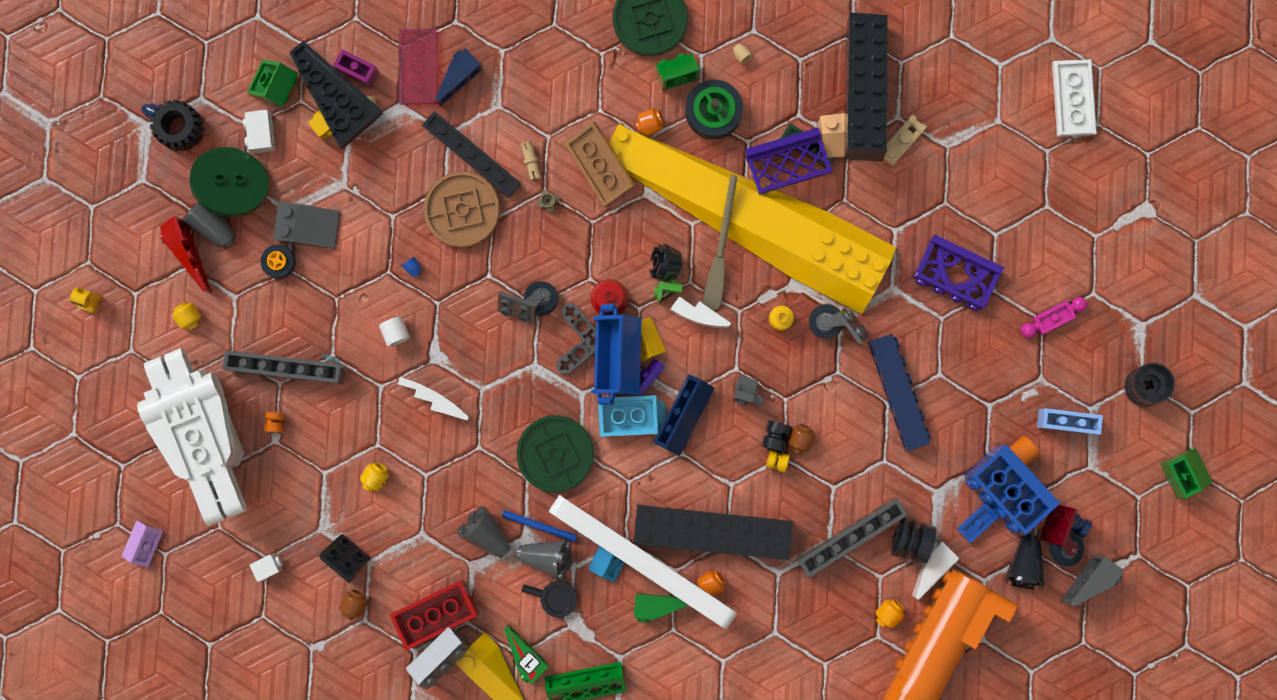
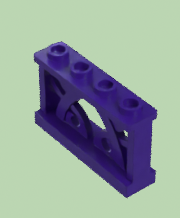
[912,234,1004,311]

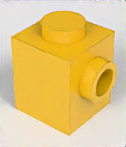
[308,111,333,141]

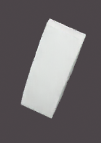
[670,297,731,328]

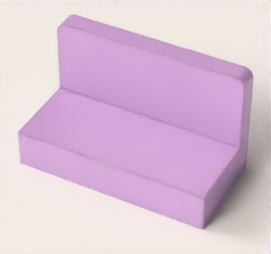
[122,521,163,567]

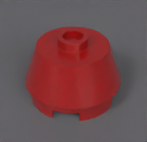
[591,279,629,316]

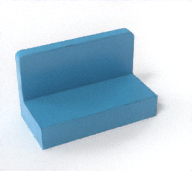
[588,545,625,583]

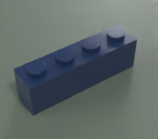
[653,374,715,456]

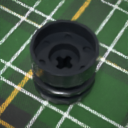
[1124,363,1175,407]
[891,517,937,566]

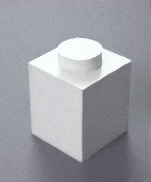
[250,553,283,582]

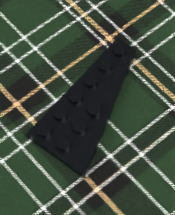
[289,41,383,150]

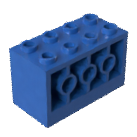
[964,445,1060,535]

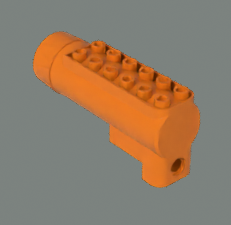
[882,569,1018,700]

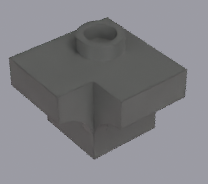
[732,376,763,406]

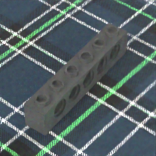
[223,351,345,385]
[796,498,908,577]

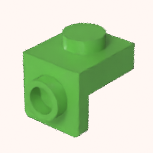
[654,280,682,303]

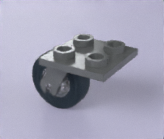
[497,281,558,323]
[809,304,868,344]

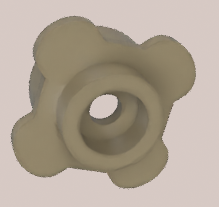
[537,190,559,212]

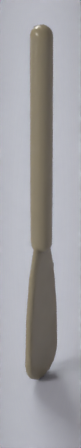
[703,175,737,311]

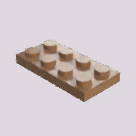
[564,122,635,207]

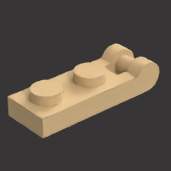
[883,115,927,167]

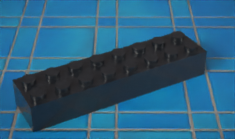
[844,13,888,162]
[633,505,793,560]

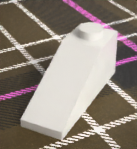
[912,541,959,600]

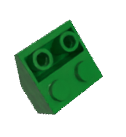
[1160,447,1212,499]

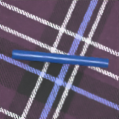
[502,510,577,542]

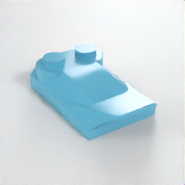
[598,395,666,437]

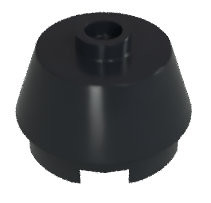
[649,243,682,281]

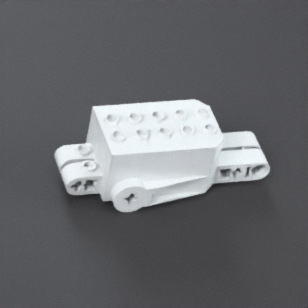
[137,348,247,526]

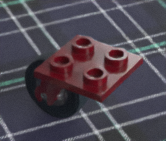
[1040,505,1084,566]

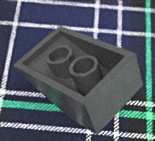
[273,201,340,249]
[1060,554,1124,607]

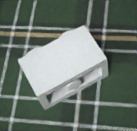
[243,110,276,154]

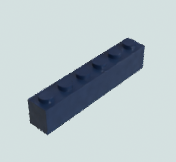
[868,334,931,451]

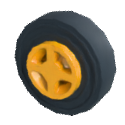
[260,244,296,279]

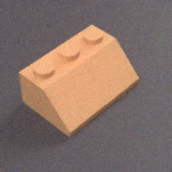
[817,113,845,159]

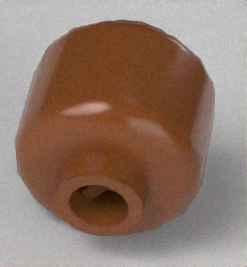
[787,424,816,454]
[339,589,368,620]

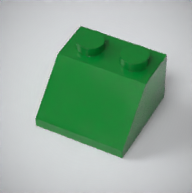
[656,53,699,91]
[247,59,298,107]

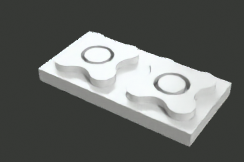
[1052,59,1097,137]

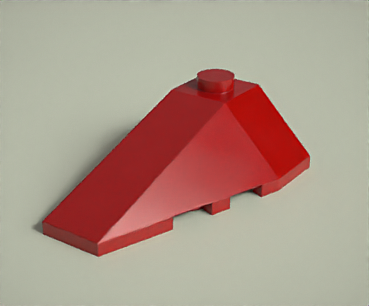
[160,216,212,294]

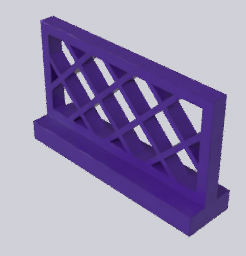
[745,127,832,195]

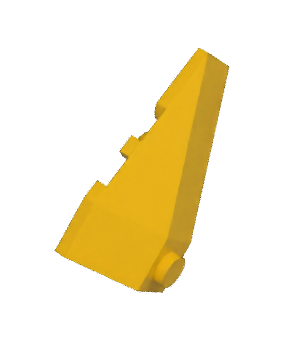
[455,632,524,700]

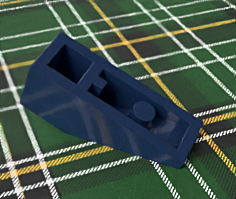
[435,48,483,107]

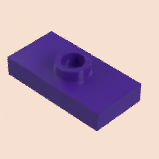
[639,359,665,396]

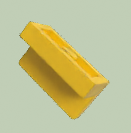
[640,317,666,363]

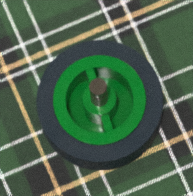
[685,79,743,140]

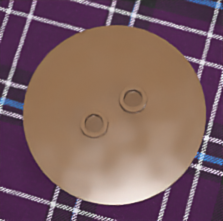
[424,172,500,248]

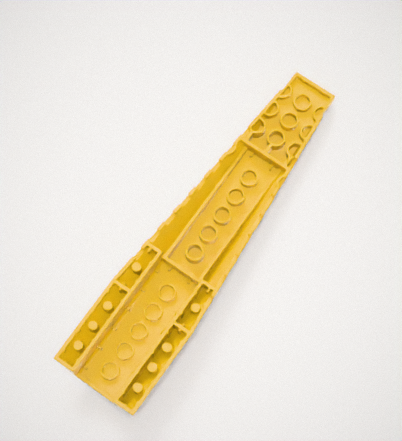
[609,124,896,314]

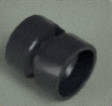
[761,420,792,453]

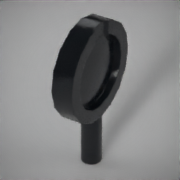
[521,580,577,618]

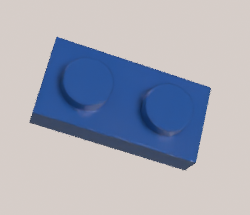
[956,503,998,543]

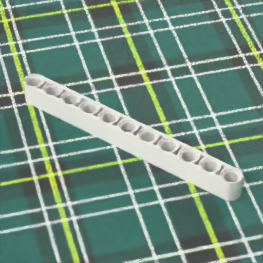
[549,495,737,630]

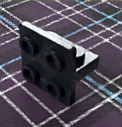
[319,534,370,583]

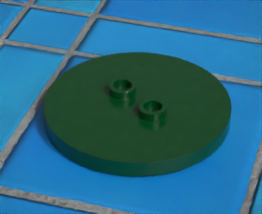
[612,0,688,56]
[189,147,269,217]
[517,415,594,492]

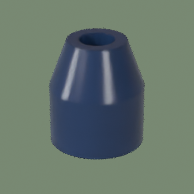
[141,104,160,119]

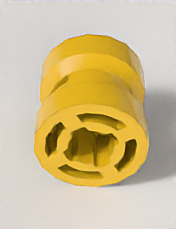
[766,450,789,473]

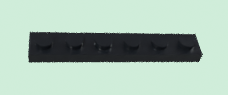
[422,111,521,198]

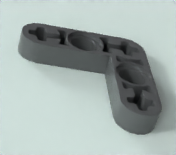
[556,303,596,375]

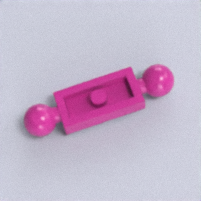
[1021,297,1087,338]

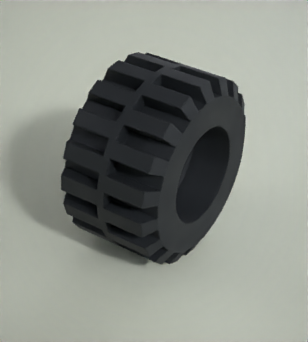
[150,100,204,152]

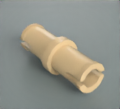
[520,141,542,181]

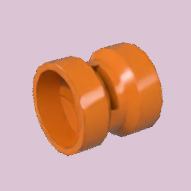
[263,412,285,433]

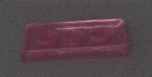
[399,29,438,105]

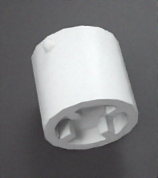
[379,316,411,347]

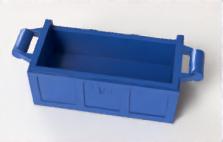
[591,304,642,405]

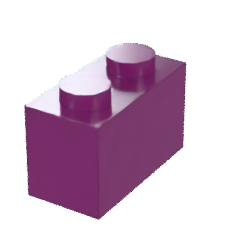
[333,49,379,88]

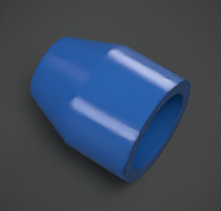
[402,257,422,277]

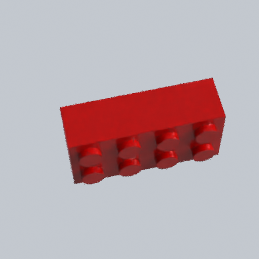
[389,579,479,650]

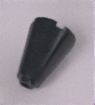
[1004,534,1045,590]

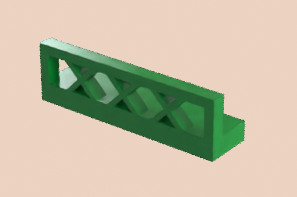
[545,662,627,700]

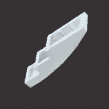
[398,377,471,421]

